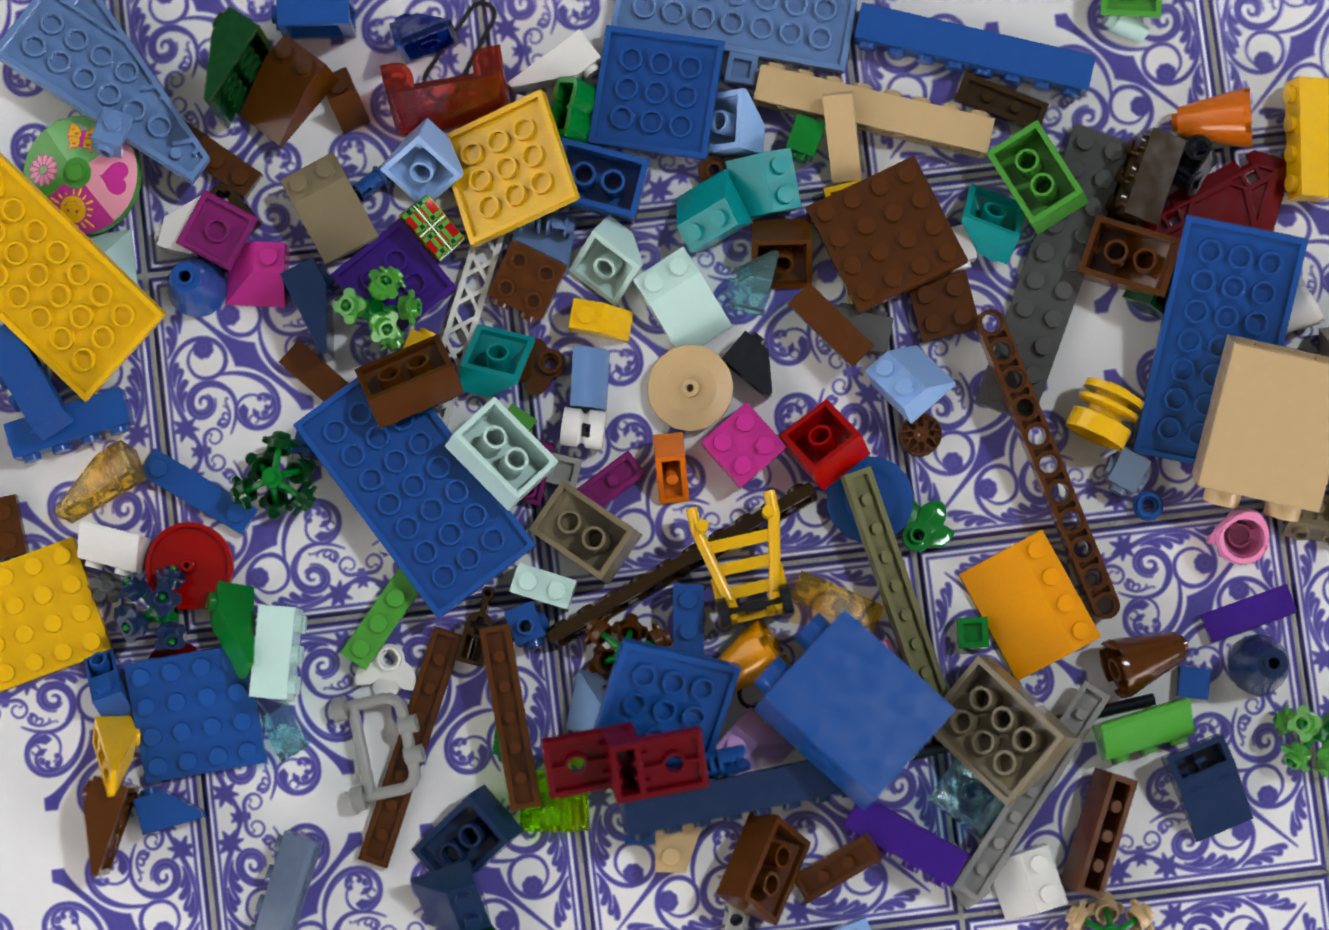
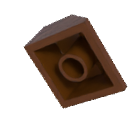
[751,218,813,290]

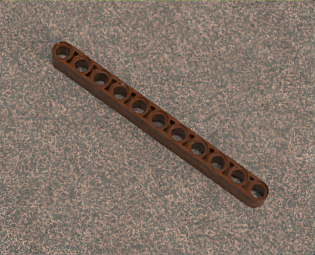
[974,309,1120,619]

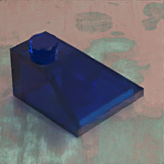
[389,13,461,64]

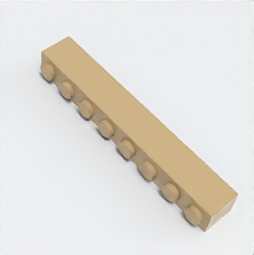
[753,62,995,159]

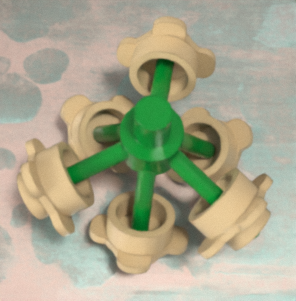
[1065,892,1154,930]

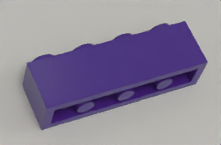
[843,801,971,889]

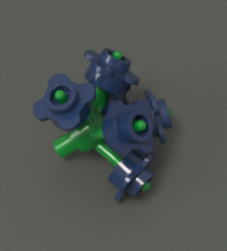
[113,565,187,651]

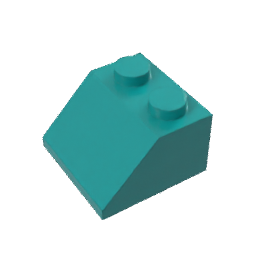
[724,148,802,219]
[676,169,753,253]

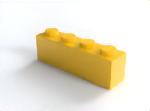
[1282,76,1329,202]

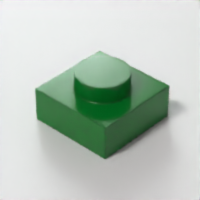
[957,616,989,649]

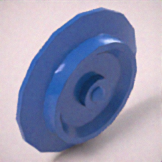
[827,456,914,542]

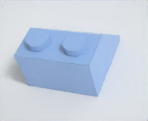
[865,345,956,424]

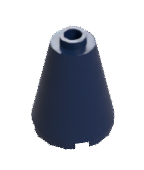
[1227,634,1289,695]

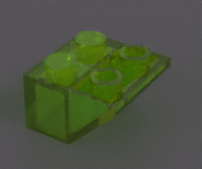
[520,769,589,832]

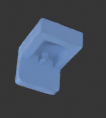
[91,106,133,158]

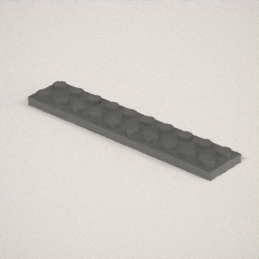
[974,123,1128,417]

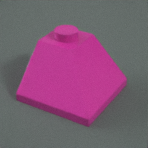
[226,241,290,308]

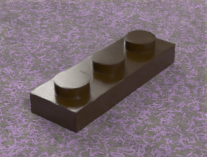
[954,72,1049,128]

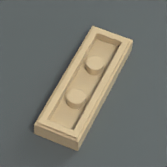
[822,90,863,183]

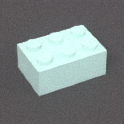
[445,396,559,511]
[249,604,307,700]

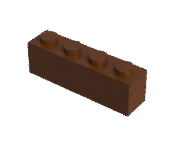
[1061,767,1138,899]

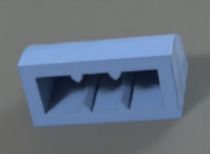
[570,346,610,411]

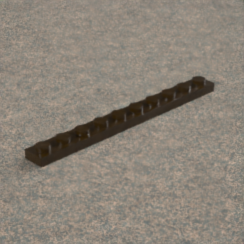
[546,481,818,650]

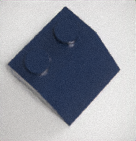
[411,859,492,930]

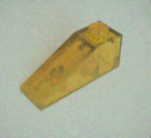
[55,440,147,524]
[791,571,884,634]

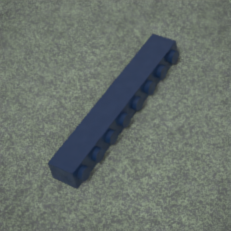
[619,760,848,840]

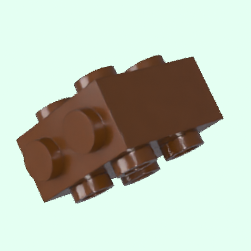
[487,239,569,323]

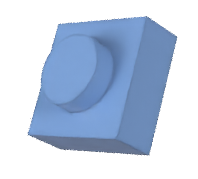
[724,51,759,88]

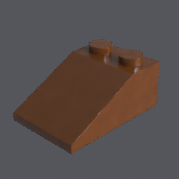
[239,34,339,148]
[1077,214,1180,298]
[82,775,140,877]

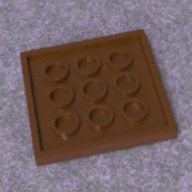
[806,156,968,315]

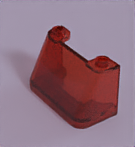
[380,44,511,137]

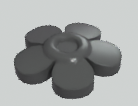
[88,572,122,603]

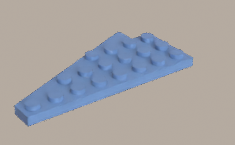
[0,0,210,185]

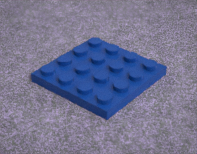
[588,25,725,161]
[593,637,742,768]
[124,646,268,783]

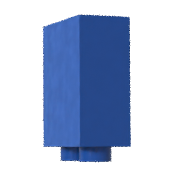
[754,609,956,810]

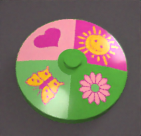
[23,115,142,236]

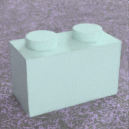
[509,562,578,611]

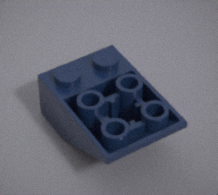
[1160,734,1253,842]

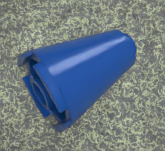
[167,258,227,317]

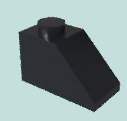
[722,330,772,400]

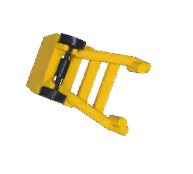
[686,490,795,629]

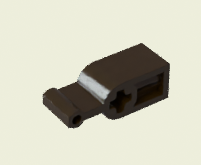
[455,586,496,668]

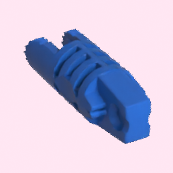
[670,744,751,780]

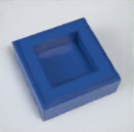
[1176,666,1211,700]

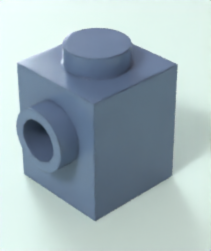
[1103,447,1151,497]

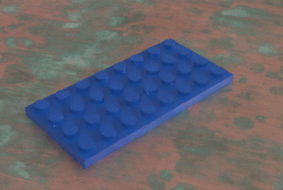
[1132,214,1309,464]
[293,353,536,620]

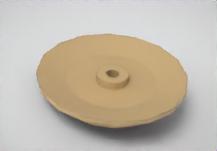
[647,344,734,432]

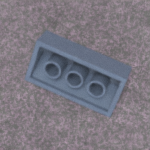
[249,830,324,930]

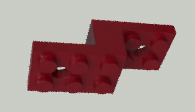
[541,722,709,804]

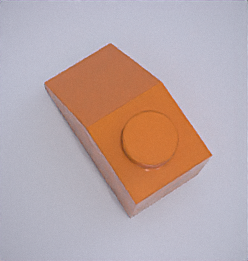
[653,432,690,504]

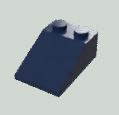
[280,257,334,362]
[412,784,524,874]

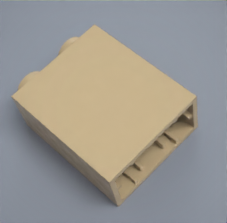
[1191,334,1329,522]

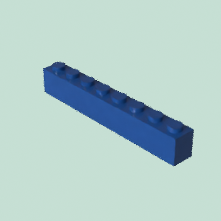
[852,2,1096,99]

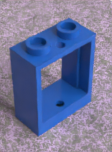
[271,0,356,40]

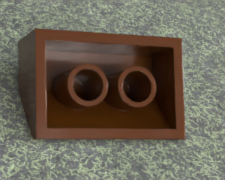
[354,334,464,429]
[716,811,811,926]

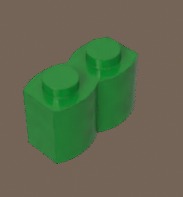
[551,77,596,143]

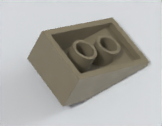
[280,152,380,266]
[528,480,642,585]

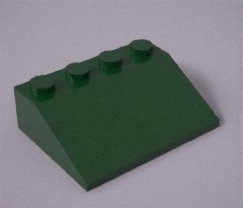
[204,6,273,128]

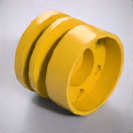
[1065,377,1144,451]

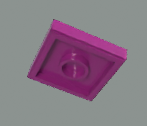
[176,190,259,272]

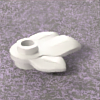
[355,644,416,695]

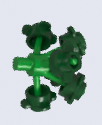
[230,431,317,520]

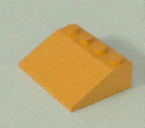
[959,530,1101,681]

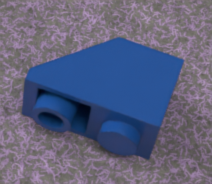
[84,647,133,717]

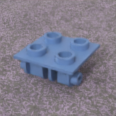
[513,213,576,275]

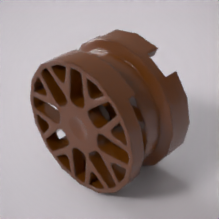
[898,413,942,457]

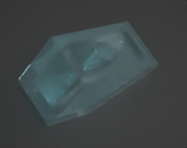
[726,250,779,316]

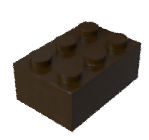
[1105,127,1187,229]

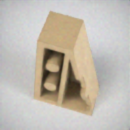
[655,823,701,873]

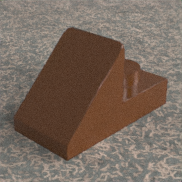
[326,67,371,134]

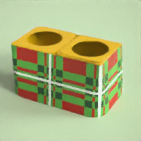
[398,195,465,262]

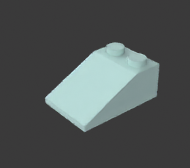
[632,247,732,348]

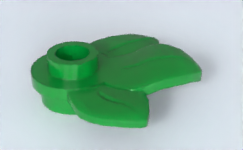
[902,500,954,552]

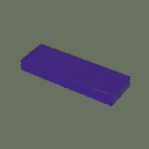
[1200,584,1297,643]

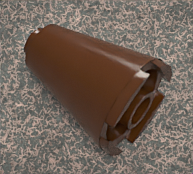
[1099,632,1189,699]

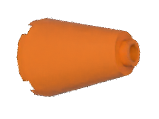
[1171,87,1252,148]

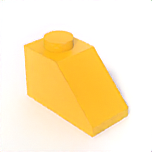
[568,298,634,342]

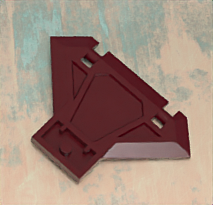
[1148,150,1287,238]

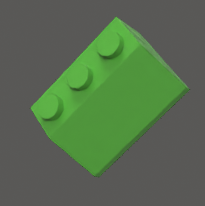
[1092,698,1195,764]

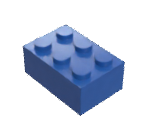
[561,137,650,223]

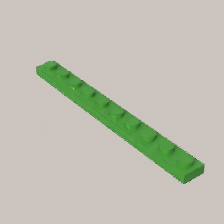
[340,403,537,670]

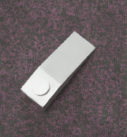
[507,29,601,94]

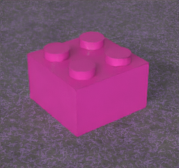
[701,401,787,490]

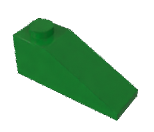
[206,581,254,679]

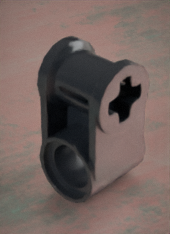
[1171,135,1217,197]

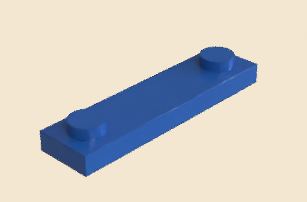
[139,448,259,535]

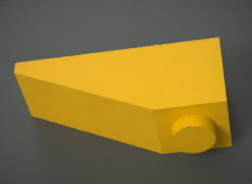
[92,716,141,796]

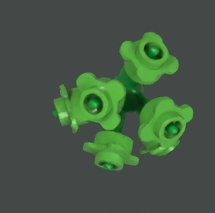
[333,266,422,352]
[1272,705,1329,777]

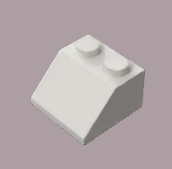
[77,520,151,576]
[993,843,1068,921]

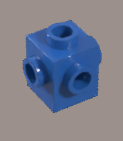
[504,601,551,650]

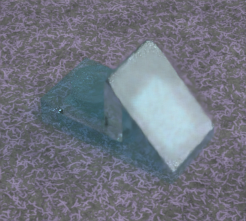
[261,702,310,762]

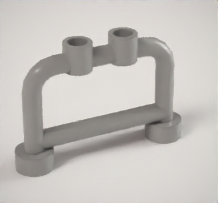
[331,693,426,812]

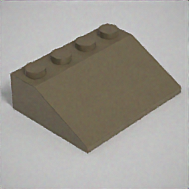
[933,655,1078,807]

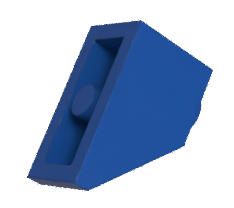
[133,786,207,835]

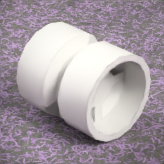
[560,406,607,450]

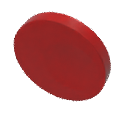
[145,522,234,610]

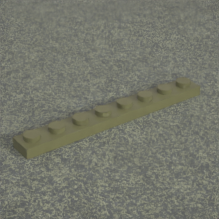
[840,466,948,698]

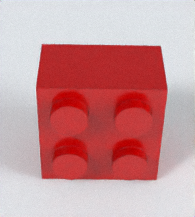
[779,399,870,490]

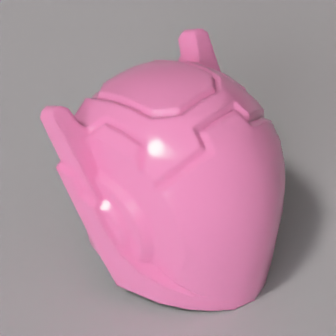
[1206,508,1270,565]

